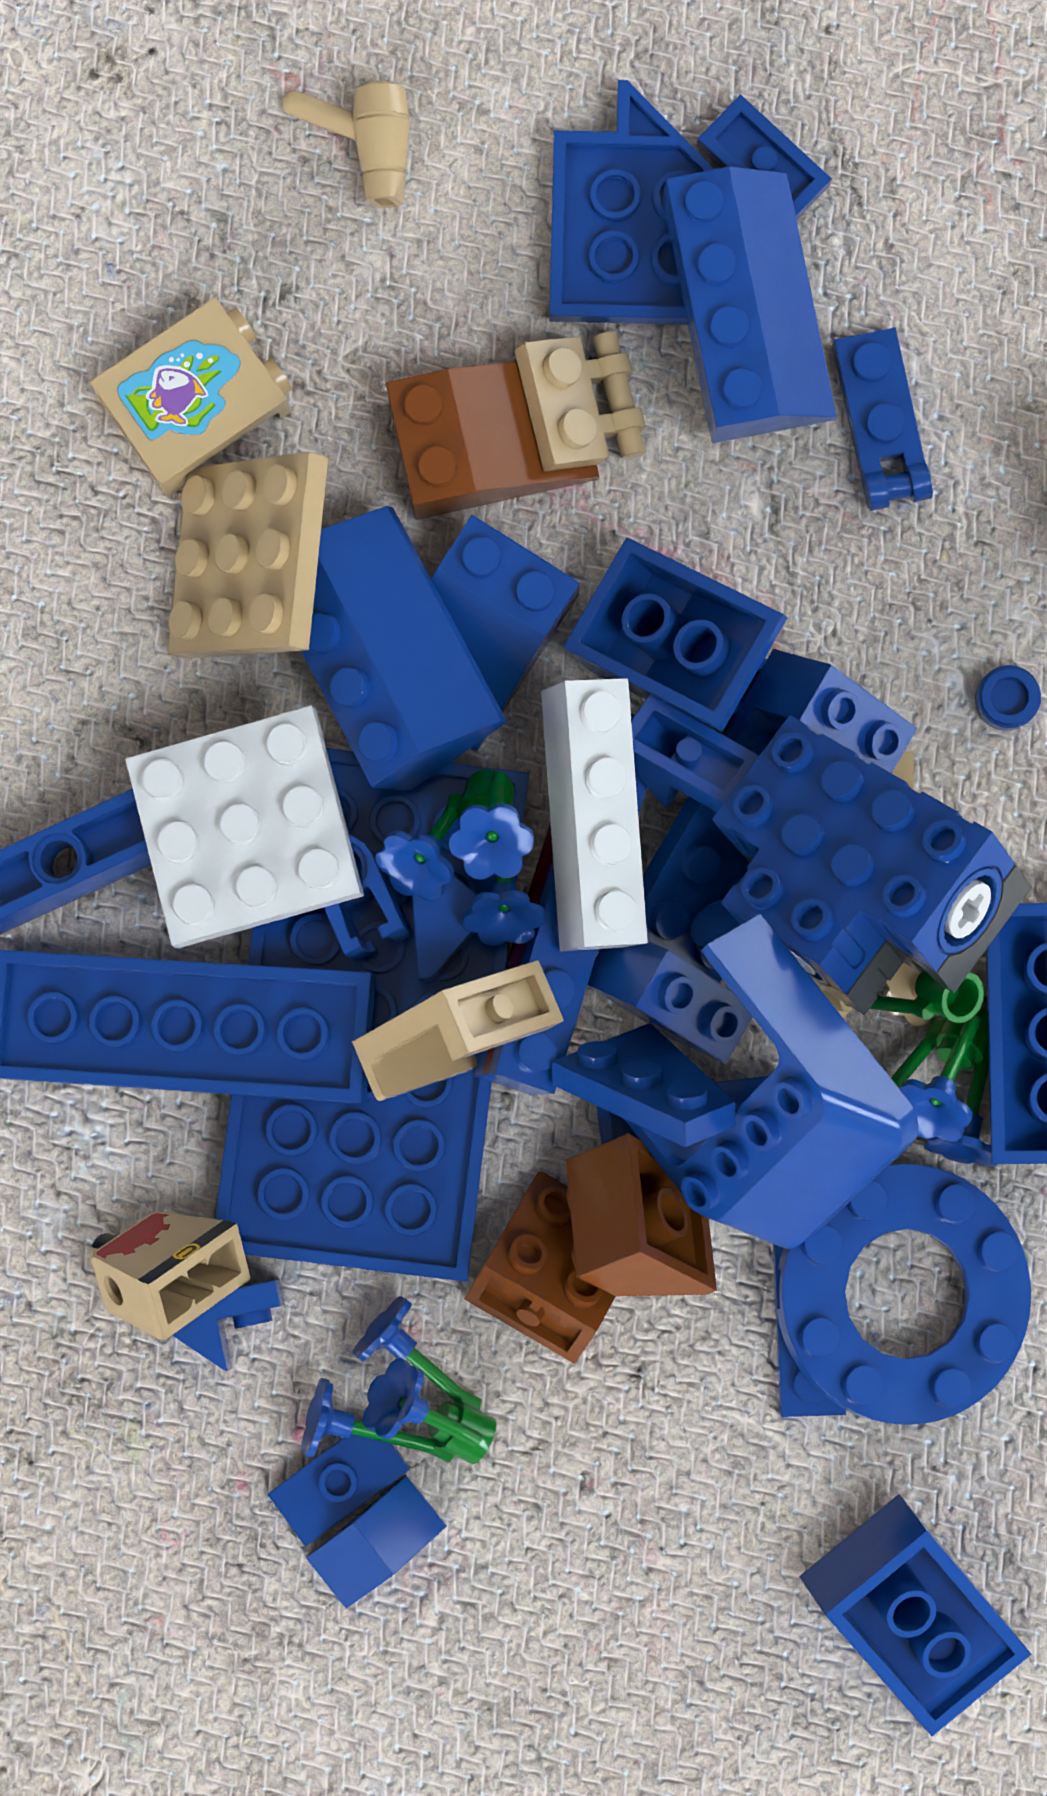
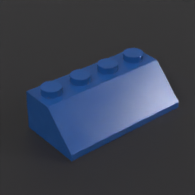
[663,167,837,444]
[301,506,507,791]
[986,903,1047,1164]

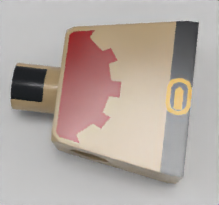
[90,1211,251,1341]

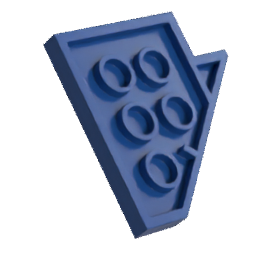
[549,80,714,325]

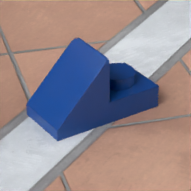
[631,694,760,812]
[172,1279,285,1371]

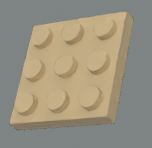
[167,452,329,659]

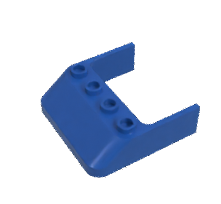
[624,914,919,1249]

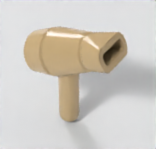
[282,80,410,208]

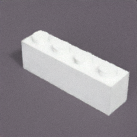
[541,678,648,951]

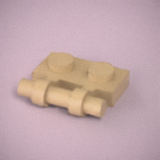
[514,331,646,472]

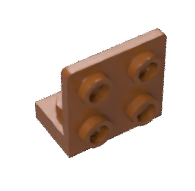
[464,1172,616,1364]

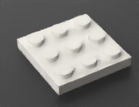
[125,705,364,948]

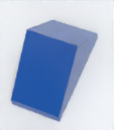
[412,876,476,982]
[306,1475,447,1609]

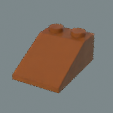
[386,362,599,520]

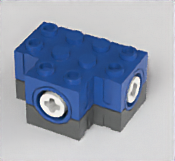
[712,715,1032,1016]

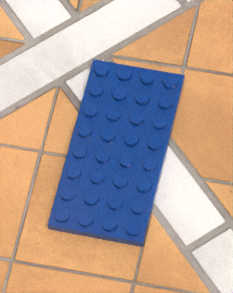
[215,748,529,1282]

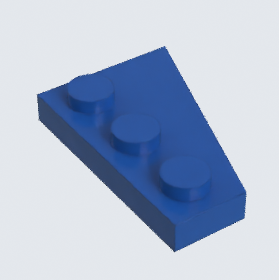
[552,1023,736,1147]

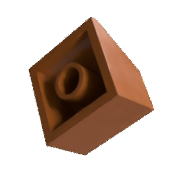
[566,1134,717,1296]

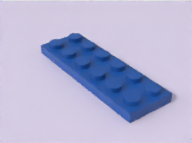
[0,950,376,1104]

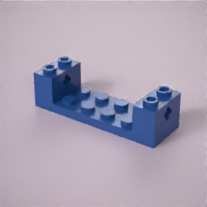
[587,649,917,1064]

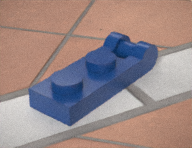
[832,327,933,511]

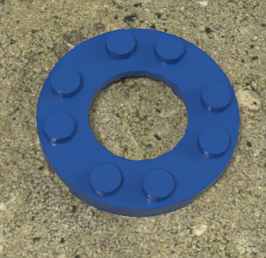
[777,1164,1031,1425]

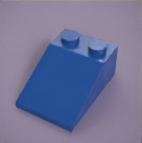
[431,515,580,753]
[563,537,787,732]
[799,1494,1032,1736]

